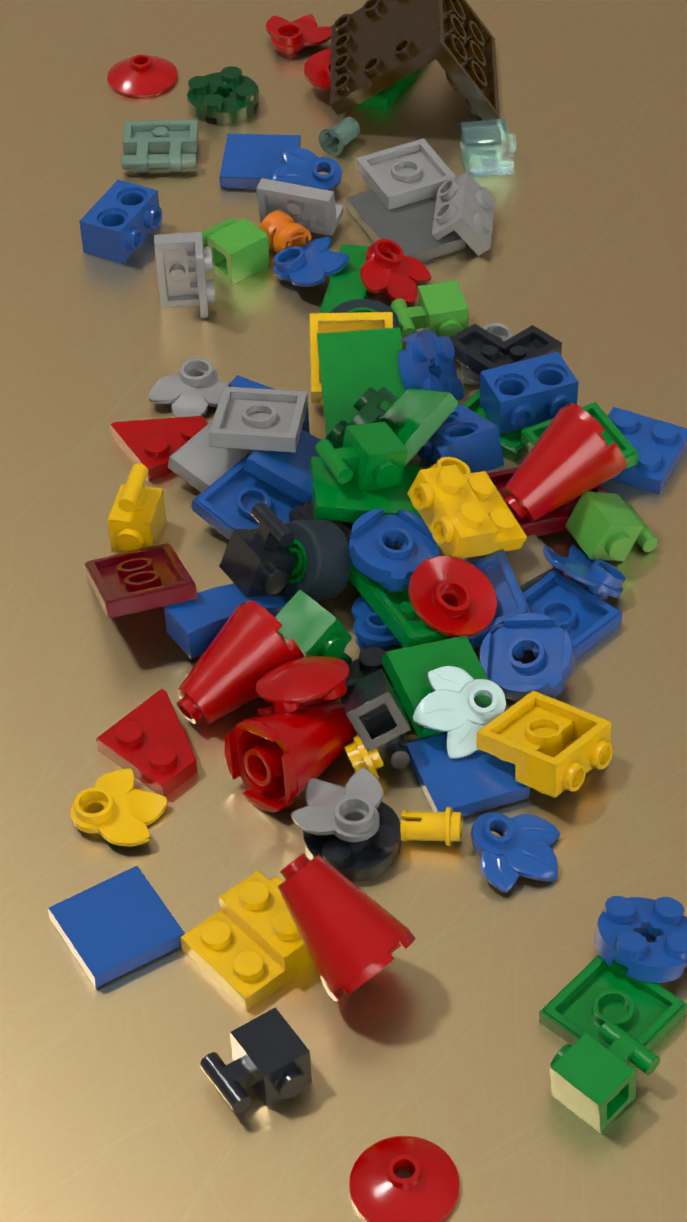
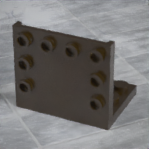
[330,0,500,126]

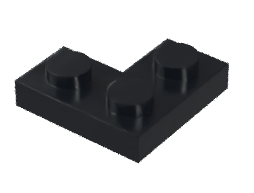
[449,324,562,375]

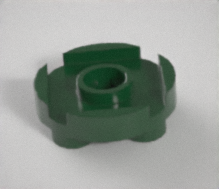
[187,66,259,125]
[325,387,396,449]

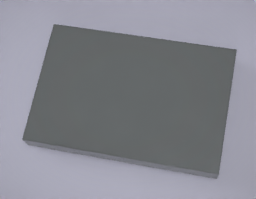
[346,189,466,262]

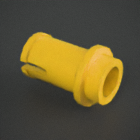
[401,807,463,846]

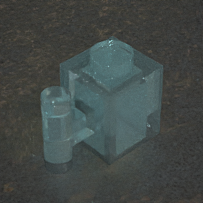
[461,119,516,178]

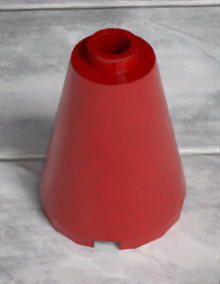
[503,403,627,522]
[176,600,304,725]
[224,701,357,812]
[277,853,416,1002]

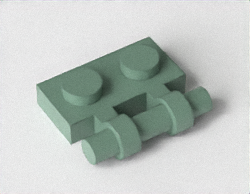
[121,120,199,173]

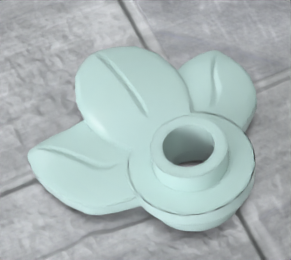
[413,666,506,759]

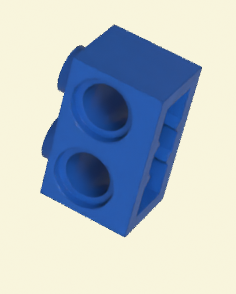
[79,179,162,264]
[480,351,579,434]
[417,403,504,473]

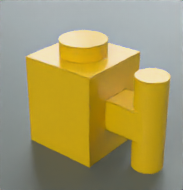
[107,464,166,553]

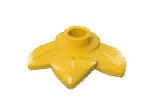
[70,769,168,846]

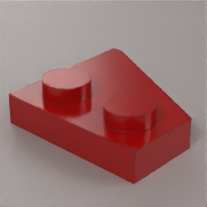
[110,416,209,482]
[96,688,198,797]

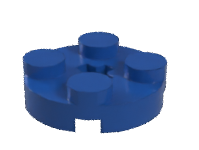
[398,330,464,401]
[349,509,439,592]
[480,613,575,701]
[594,896,687,983]

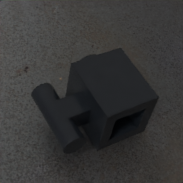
[219,502,298,597]
[341,669,411,769]
[200,1007,312,1113]

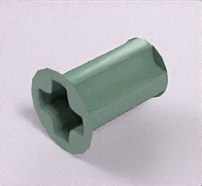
[319,117,360,156]

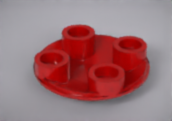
[256,656,350,713]

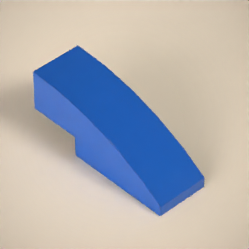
[164,583,290,659]

